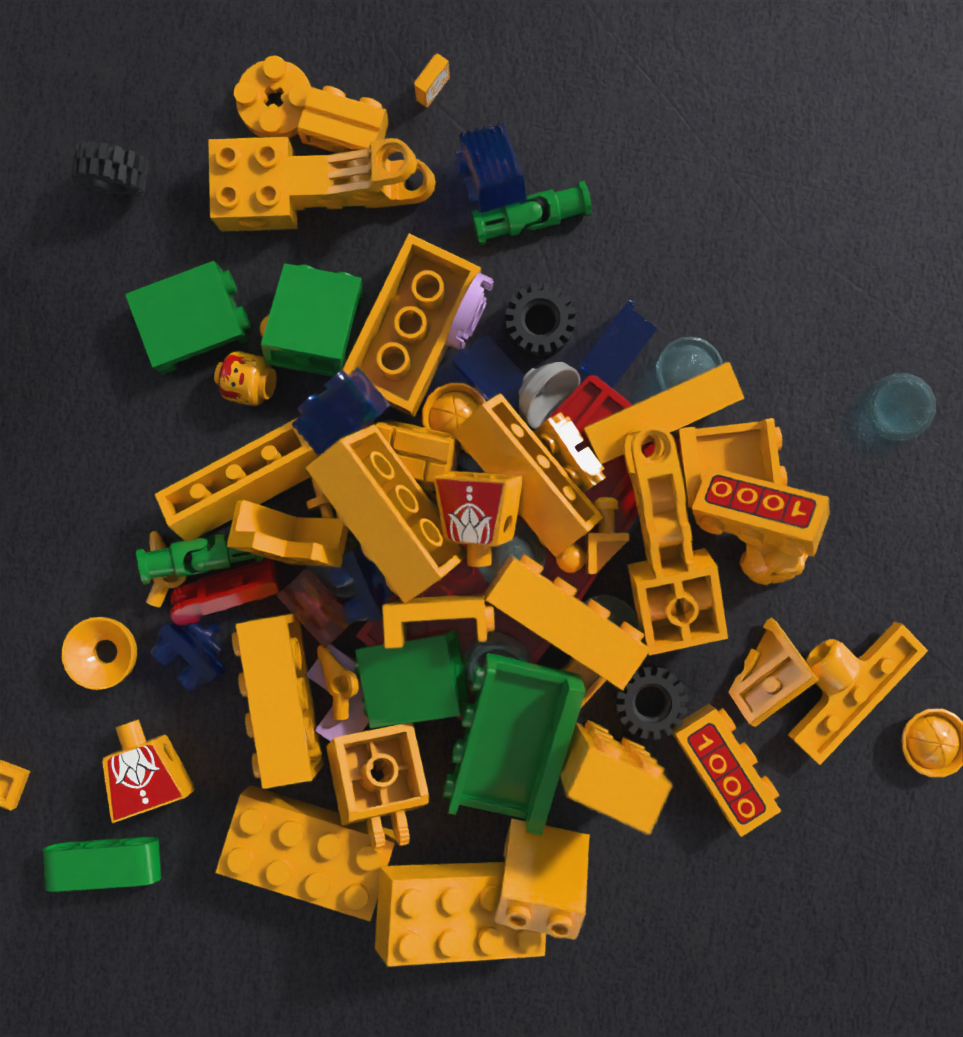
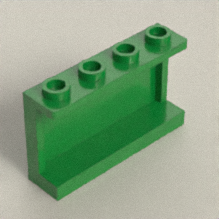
[442,653,585,835]

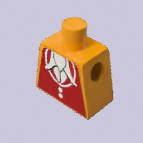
[434,471,523,567]
[102,719,195,823]

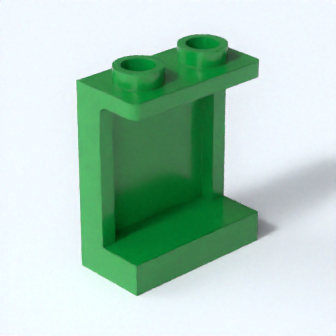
[125,261,251,374]
[261,263,363,378]
[354,629,471,728]

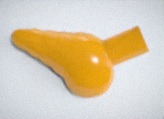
[146,531,187,608]
[317,645,359,720]

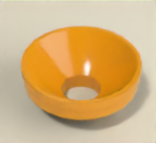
[62,617,137,690]

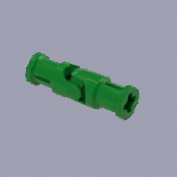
[471,181,592,245]
[136,533,263,585]

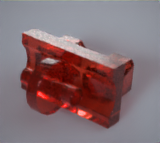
[277,568,355,648]

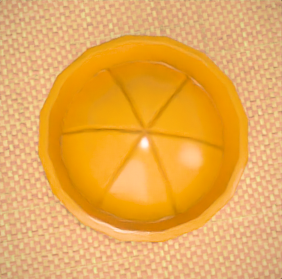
[422,383,486,450]
[901,709,963,778]

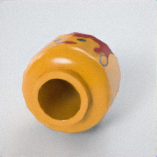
[214,351,277,406]

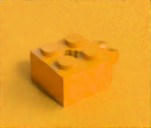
[326,723,429,852]

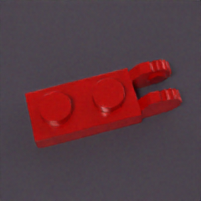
[170,558,280,626]

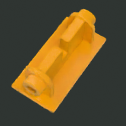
[533,412,606,493]

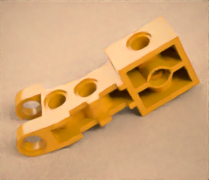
[208,137,436,232]
[623,426,728,655]

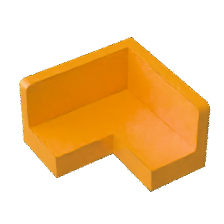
[227,500,349,568]

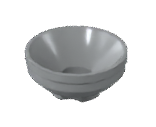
[518,362,581,429]

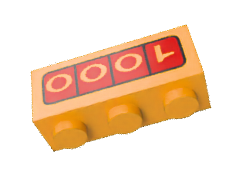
[692,466,830,557]
[672,704,781,837]

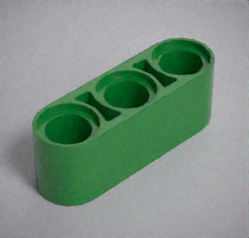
[43,837,161,892]

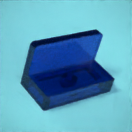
[579,299,657,389]
[451,335,525,411]

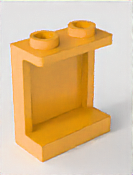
[673,418,787,509]
[383,594,495,648]
[495,819,589,939]

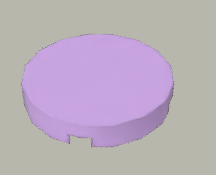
[446,273,494,351]

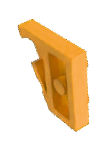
[728,618,819,727]

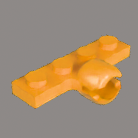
[788,622,928,765]

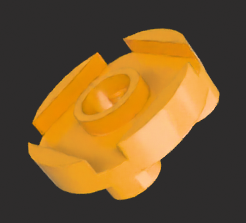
[234,56,311,138]

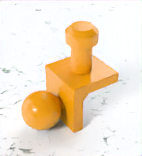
[556,497,629,574]

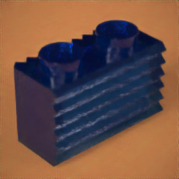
[455,121,527,213]
[292,367,390,456]

